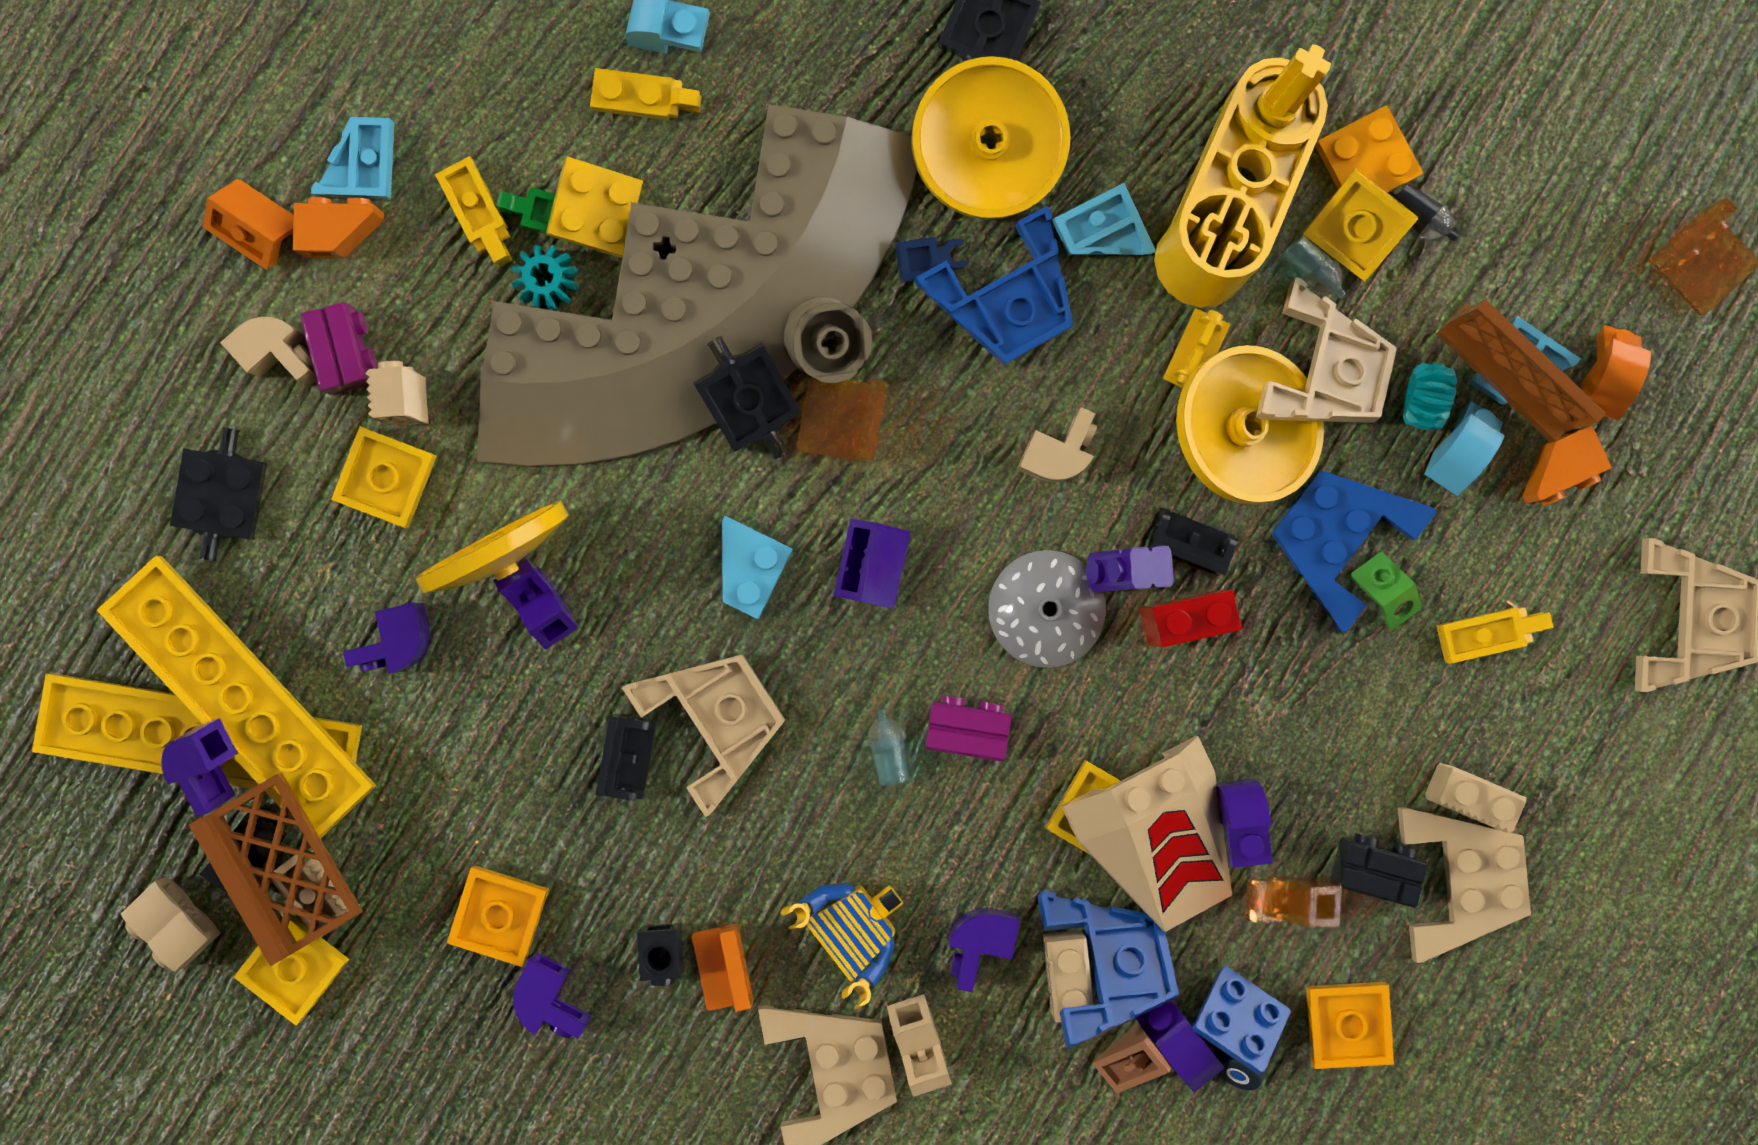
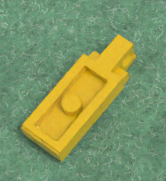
[590,68,701,121]
[435,156,513,268]
[1436,607,1554,664]

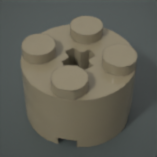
[784,297,872,383]

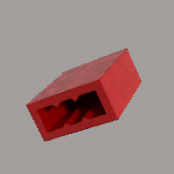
[1139,590,1243,648]

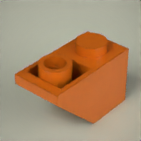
[293,197,384,259]
[1522,425,1612,506]

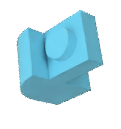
[625,0,710,54]
[1425,401,1505,496]

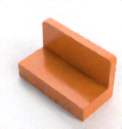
[202,179,294,270]
[692,923,754,1012]

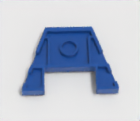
[914,205,1073,365]
[1271,470,1437,633]
[1038,891,1179,1049]

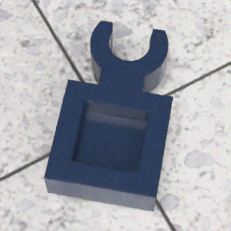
[894,237,967,283]

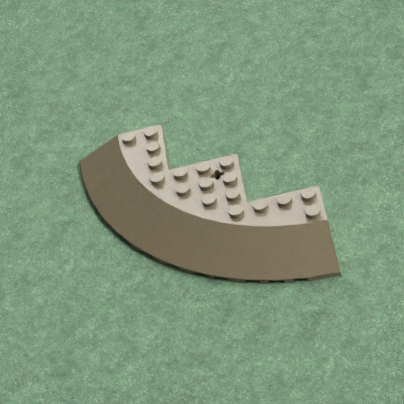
[477,104,918,467]

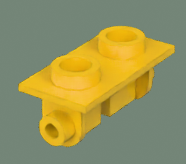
[1163,308,1231,388]

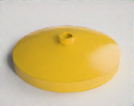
[912,56,1070,220]
[1176,345,1324,504]
[415,500,569,593]

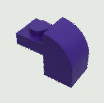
[493,559,579,650]
[343,603,430,674]
[161,718,238,817]
[1216,779,1273,868]
[948,908,1020,992]
[513,952,592,1039]
[1135,1001,1225,1093]

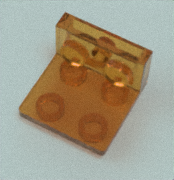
[1648,197,1758,316]
[797,376,887,464]

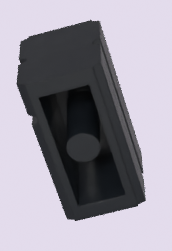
[1330,833,1428,908]

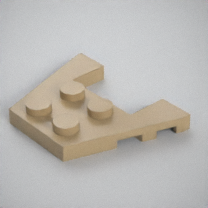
[1256,277,1397,423]
[1635,538,1758,692]
[622,654,785,817]
[1398,807,1531,963]
[758,1005,897,1145]

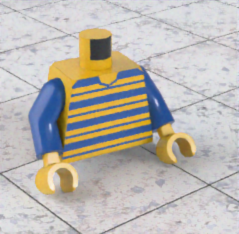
[781,883,904,1009]

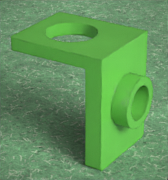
[1351,552,1422,631]

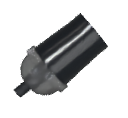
[1395,182,1459,242]

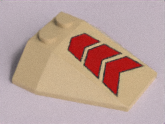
[1061,736,1232,932]

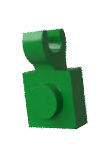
[496,187,556,234]

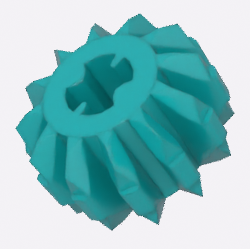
[512,245,579,311]
[1402,362,1457,431]

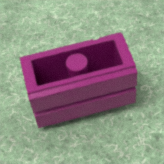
[300,302,378,395]
[925,695,1012,762]

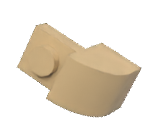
[220,317,317,386]
[1016,407,1097,483]
[887,994,951,1097]

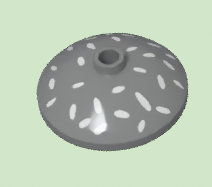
[988,550,1106,668]

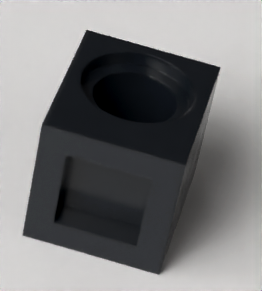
[637,923,684,986]

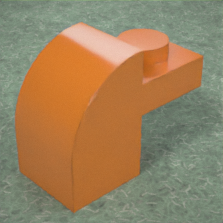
[1581,325,1651,421]

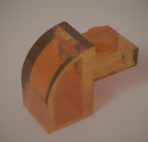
[1246,876,1342,928]

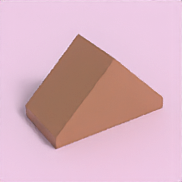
[1092,1023,1173,1093]

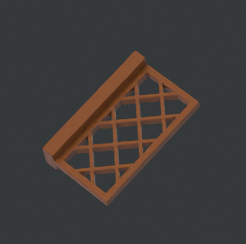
[1436,299,1607,442]
[188,772,363,967]

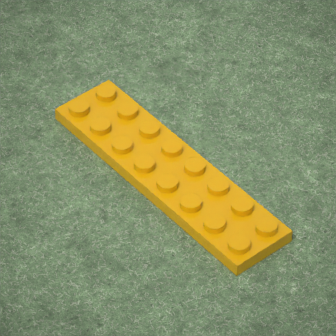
[97,555,377,839]
[32,673,362,789]

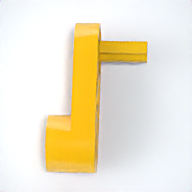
[1154,44,1331,308]

